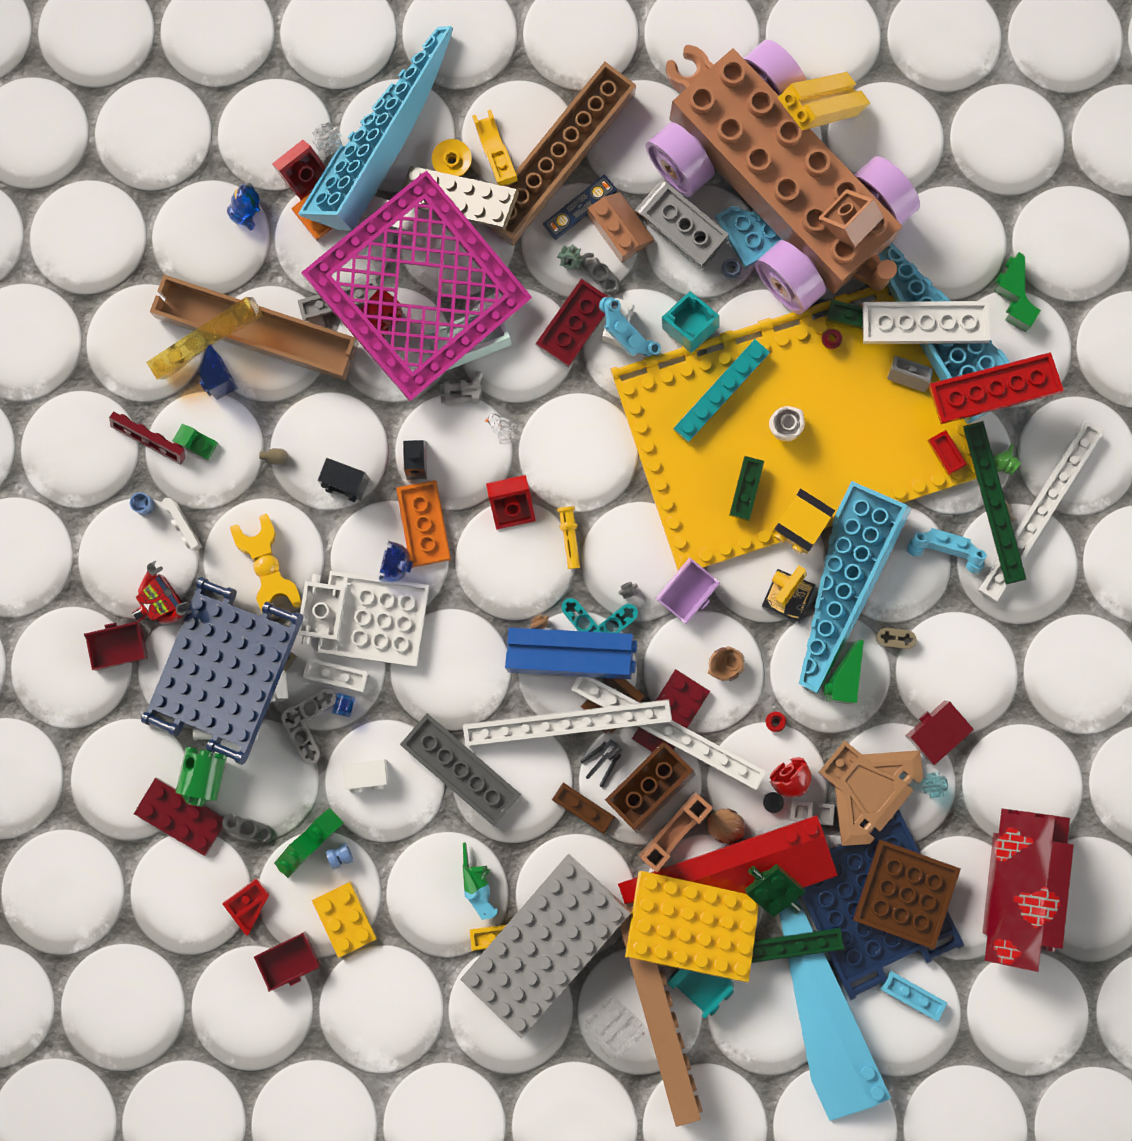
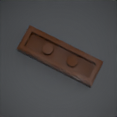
[552,782,615,834]

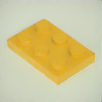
[312,881,377,958]

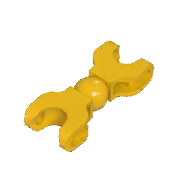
[230,513,302,618]

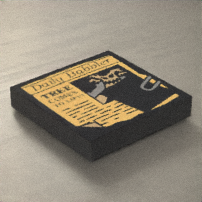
[761,569,815,623]

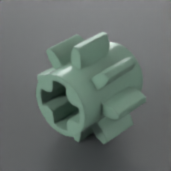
[557,244,584,271]

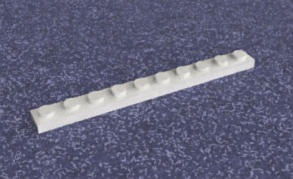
[978,421,1104,602]
[571,677,766,790]
[463,700,672,746]

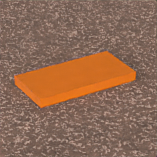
[396,480,451,568]

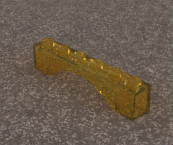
[146,297,264,380]

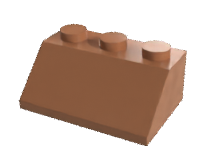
[587,192,655,263]

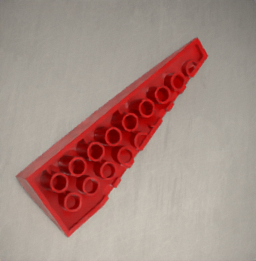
[618,815,838,904]

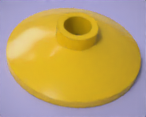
[432,139,472,177]

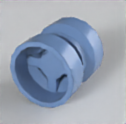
[129,492,155,515]
[326,843,354,870]

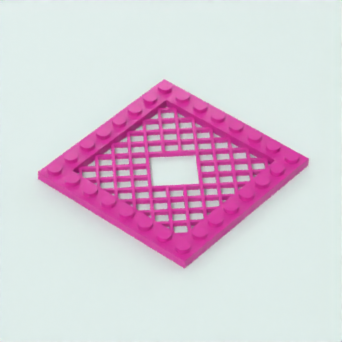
[301,170,532,402]

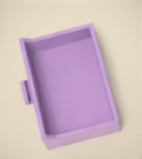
[655,557,720,624]

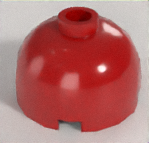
[769,757,812,797]

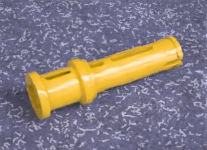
[557,506,581,569]

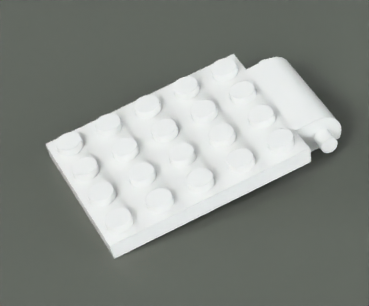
[297,571,430,667]

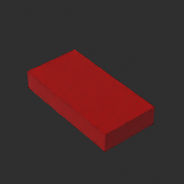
[928,430,967,476]

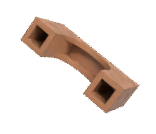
[638,793,713,873]

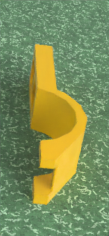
[472,110,518,186]

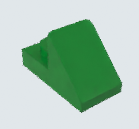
[172,423,218,460]

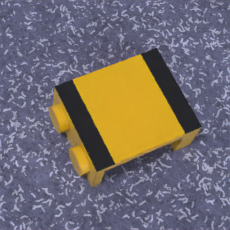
[772,488,836,554]

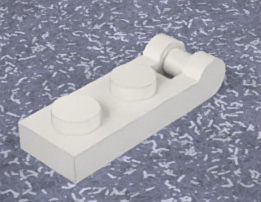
[161,498,203,551]

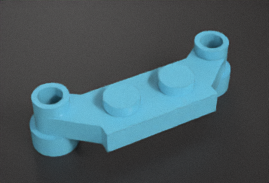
[599,297,661,356]
[907,528,987,574]

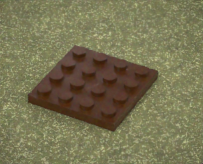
[853,839,961,950]

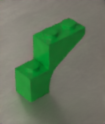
[994,252,1041,332]
[274,807,344,878]

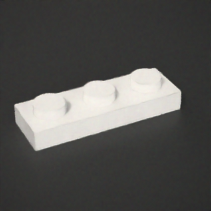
[302,658,369,692]

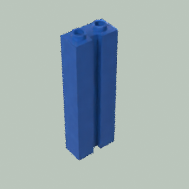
[505,628,637,679]

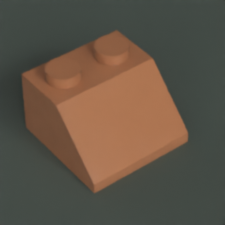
[818,189,883,247]

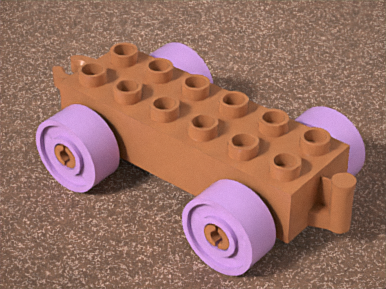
[645,40,920,314]

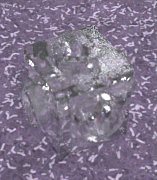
[312,122,343,157]

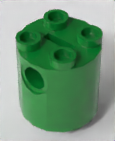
[175,747,227,806]

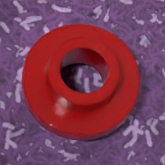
[765,711,786,732]

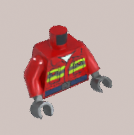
[132,560,192,624]

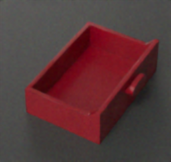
[84,622,148,671]
[905,700,974,765]
[254,931,321,992]

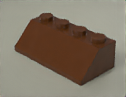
[605,741,696,833]

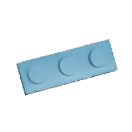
[880,970,947,1021]

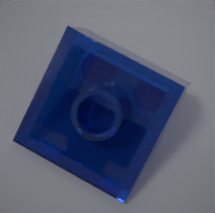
[199,344,238,400]

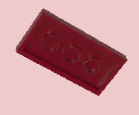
[535,278,612,368]
[631,669,710,752]
[133,777,224,856]

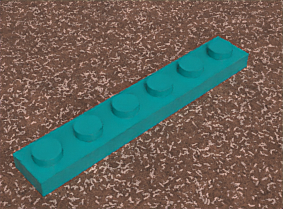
[673,339,770,443]

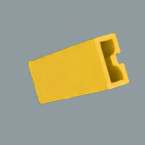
[778,72,870,130]

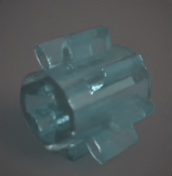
[922,772,948,798]

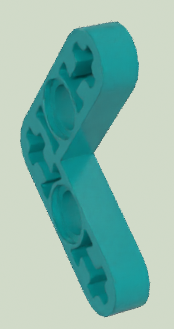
[561,598,638,633]

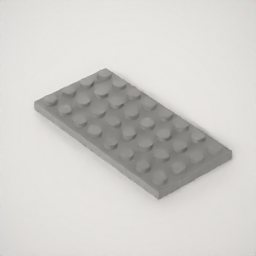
[460,854,632,1039]

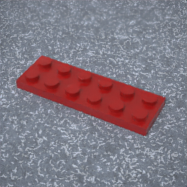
[929,352,1064,424]

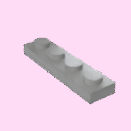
[297,278,377,321]

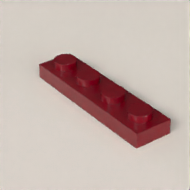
[109,411,185,465]

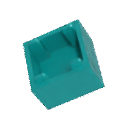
[662,291,720,353]

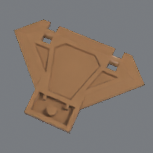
[818,741,923,846]

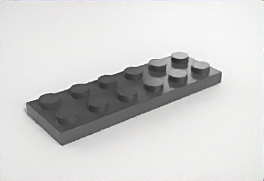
[400,713,521,826]

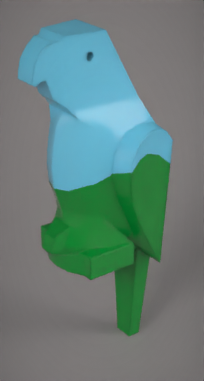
[463,842,498,920]

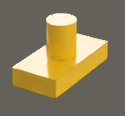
[771,566,807,608]

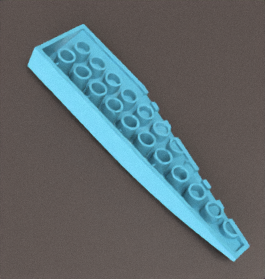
[298,26,453,231]

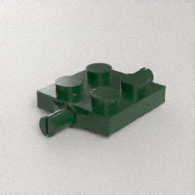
[745,864,806,917]

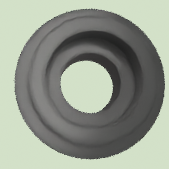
[618,582,638,599]

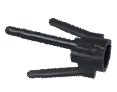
[580,739,623,787]

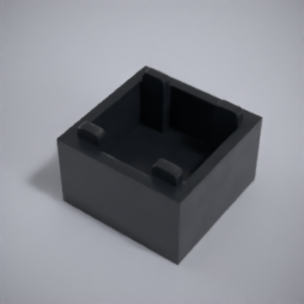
[317,457,370,503]

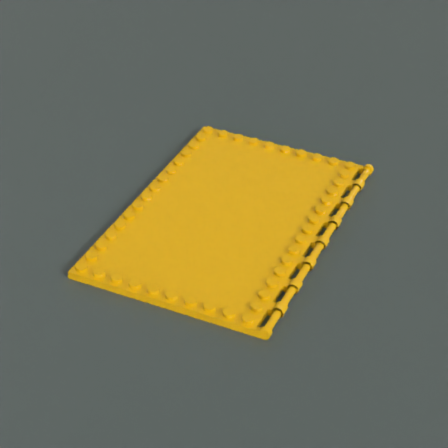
[610,286,977,571]

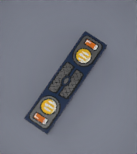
[543,174,617,241]

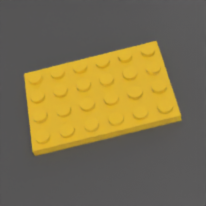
[625,871,759,983]

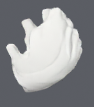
[769,406,805,441]

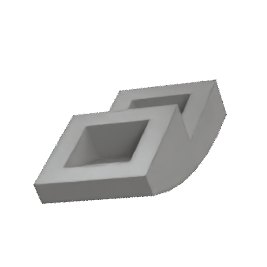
[790,800,835,826]

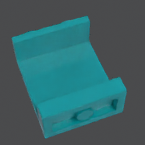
[667,968,734,1019]

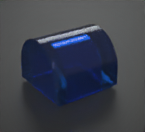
[332,693,355,717]

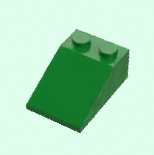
[823,640,864,704]

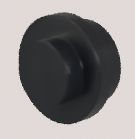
[763,792,784,813]

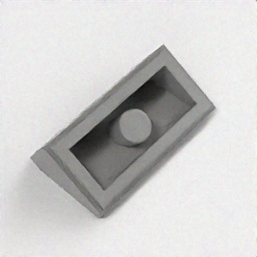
[887,356,933,392]

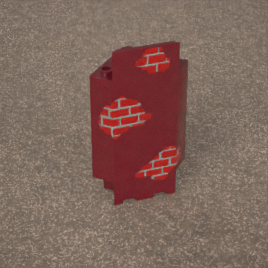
[982,808,1074,972]

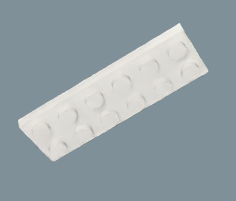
[863,301,990,344]

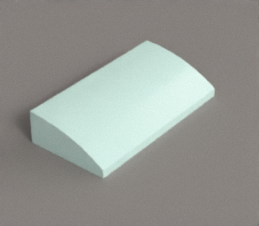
[424,308,512,371]

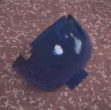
[378,540,413,583]

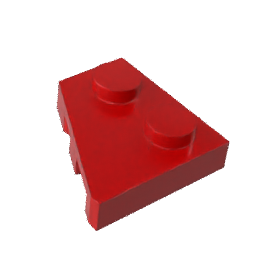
[222,878,270,936]

